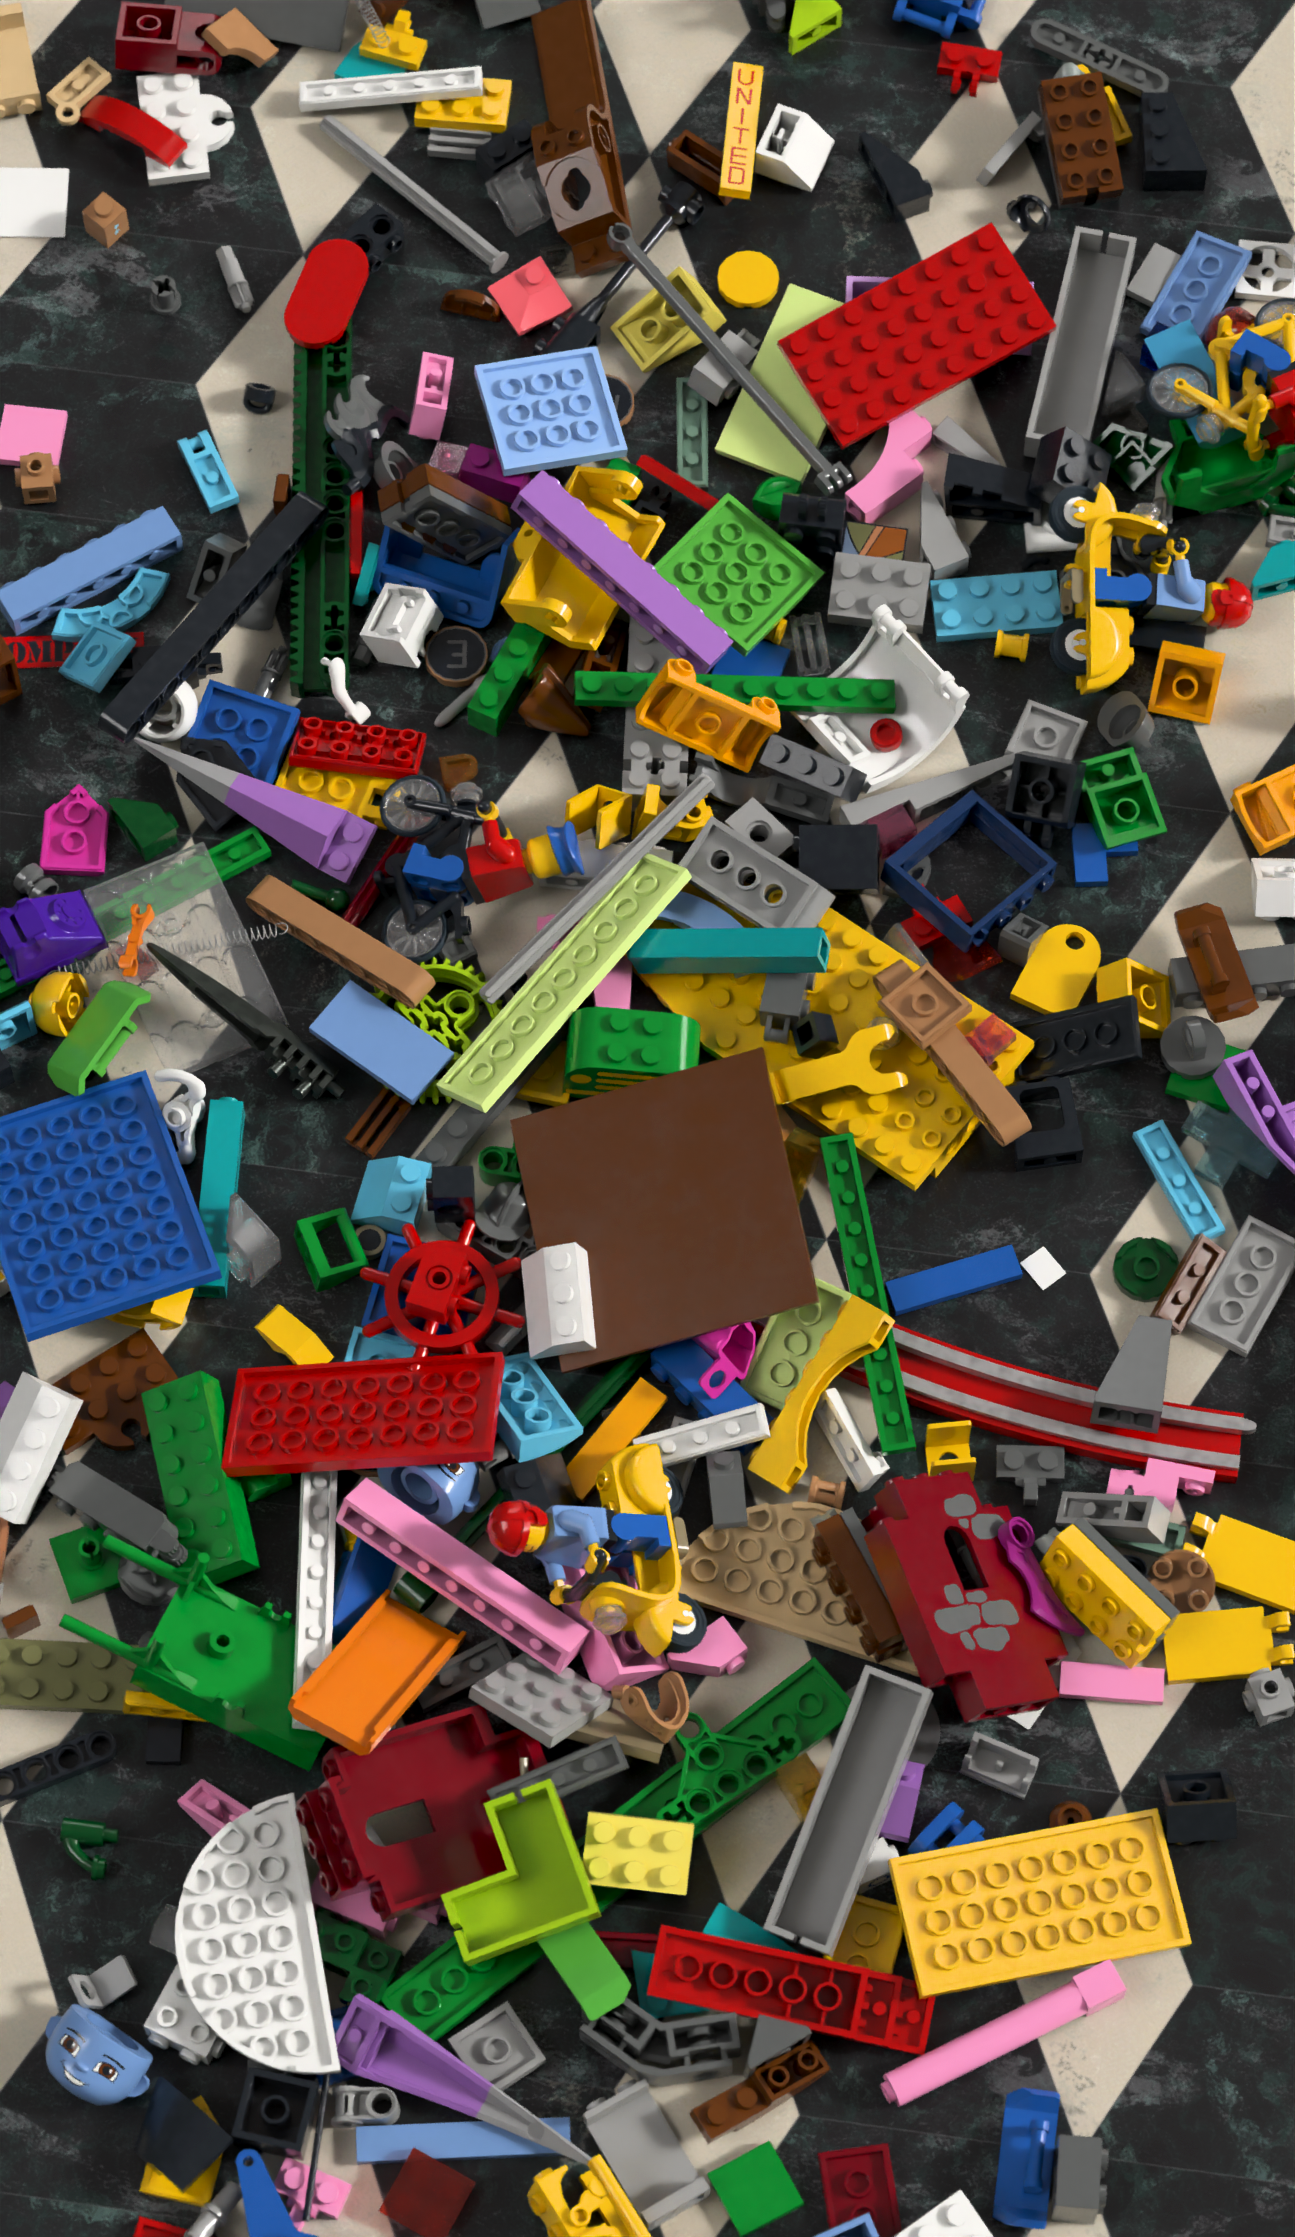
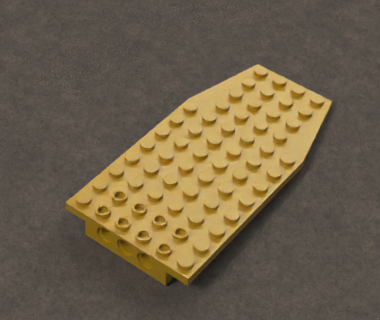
[624,882,1034,1191]

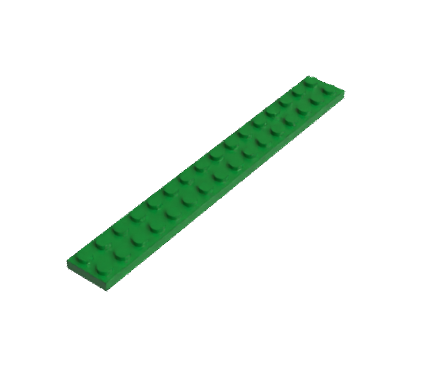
[380,1657,852,2042]

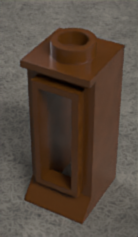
[666,129,734,206]

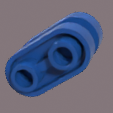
[907,1801,986,1855]

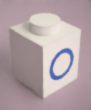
[858,1837,899,1894]

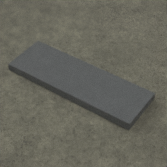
[164,0,350,52]

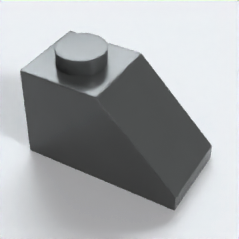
[186,533,247,603]
[706,1451,748,1529]

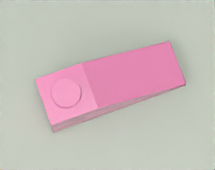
[409,351,454,441]
[177,1779,250,1838]

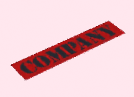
[3,632,144,669]

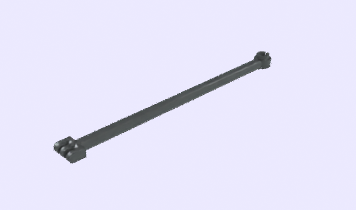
[606,222,853,496]

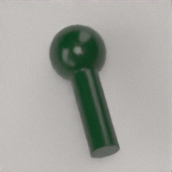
[290,879,350,913]

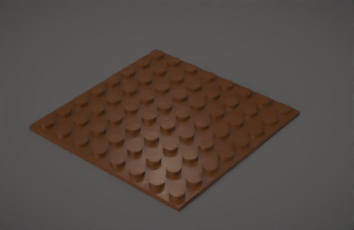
[510,1047,820,1374]

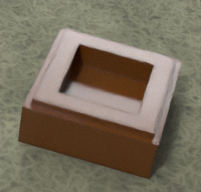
[273,473,291,516]
[2,1604,41,1639]

